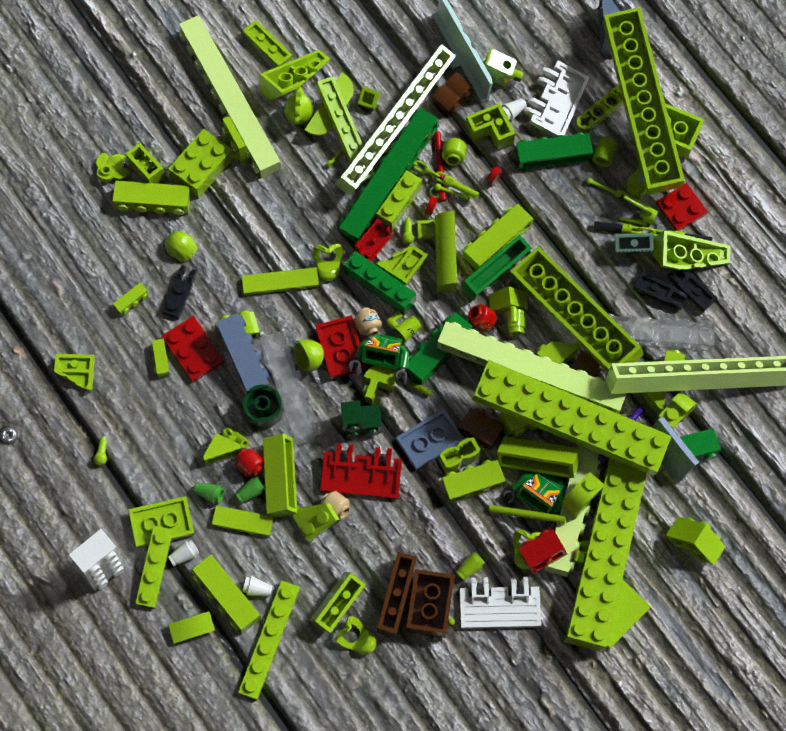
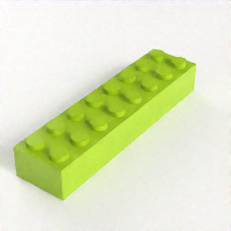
[511,246,644,373]

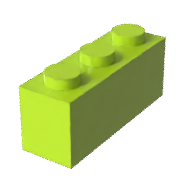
[376,170,422,231]
[442,459,506,504]
[310,572,366,633]

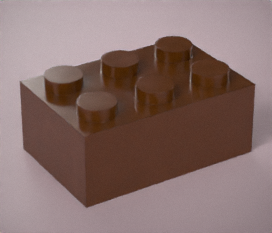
[406,569,455,639]

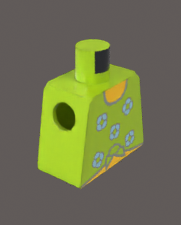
[483,48,524,86]

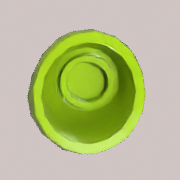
[294,339,324,372]

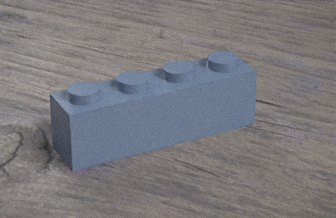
[215,313,270,393]

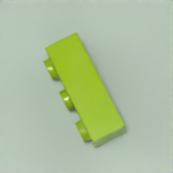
[113,282,149,316]
[150,339,170,378]

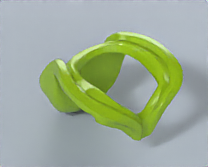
[312,244,343,281]
[513,530,541,570]
[335,616,377,655]

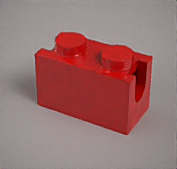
[519,529,567,574]

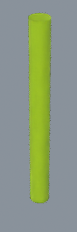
[489,505,567,524]

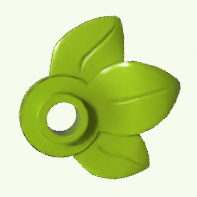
[96,153,130,182]

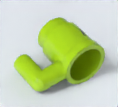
[506,306,525,336]
[386,311,422,343]

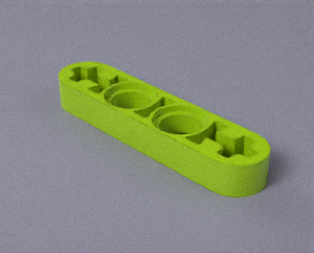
[576,85,623,133]

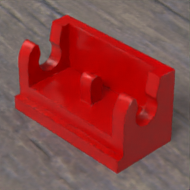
[355,218,393,262]

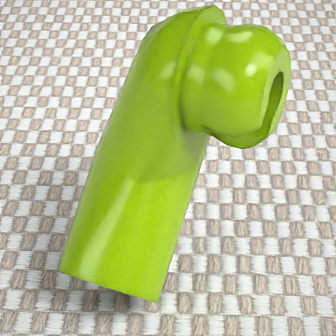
[222,428,249,448]

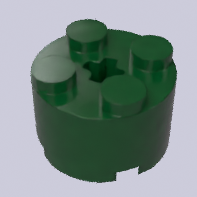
[243,384,283,428]

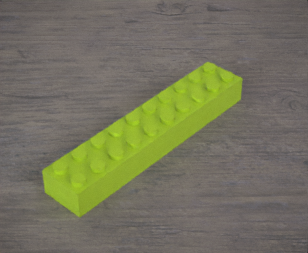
[603,7,685,195]
[472,360,672,476]
[564,458,647,653]

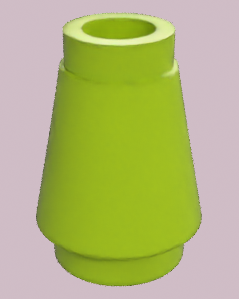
[456,552,485,580]

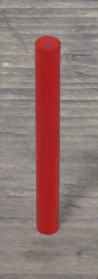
[434,131,447,201]

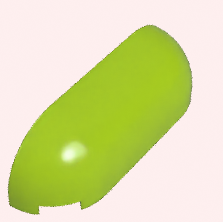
[304,73,354,136]

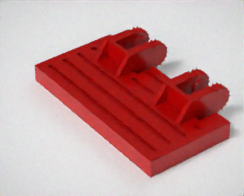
[320,443,402,498]

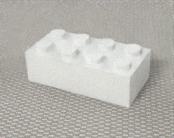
[69,529,126,591]

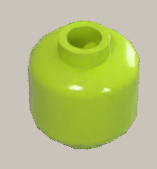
[442,138,467,166]

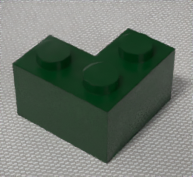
[341,401,382,438]

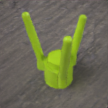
[619,190,658,226]

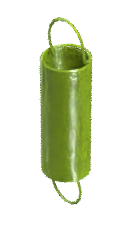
[406,380,436,397]

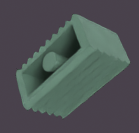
[614,233,654,253]

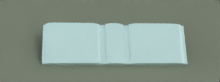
[432,0,493,102]

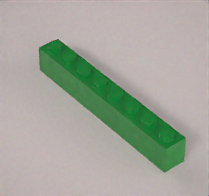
[339,108,439,243]

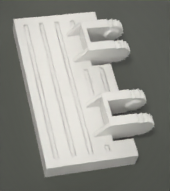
[524,60,590,137]
[460,577,541,629]

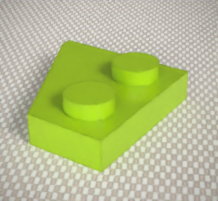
[377,245,428,286]
[54,354,95,392]

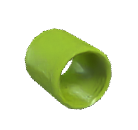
[592,137,618,167]

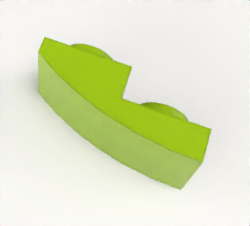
[168,611,215,644]

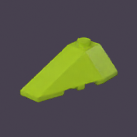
[260,50,330,101]
[653,230,730,270]

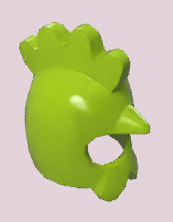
[284,87,314,125]

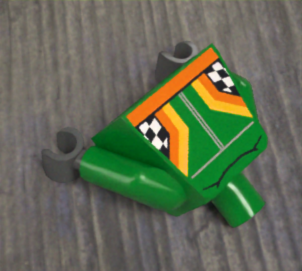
[349,334,409,384]
[503,472,564,530]

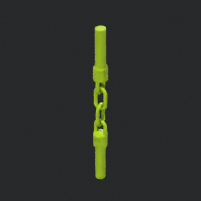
[384,146,479,199]

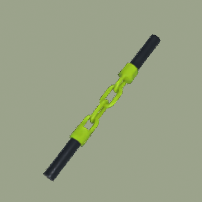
[593,221,712,241]

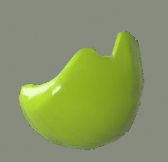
[165,231,198,262]

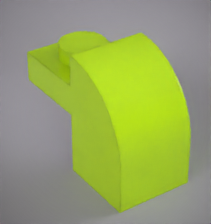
[363,365,399,404]
[658,391,697,429]
[561,472,604,519]

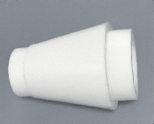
[502,98,527,121]
[168,540,199,566]
[242,576,272,597]

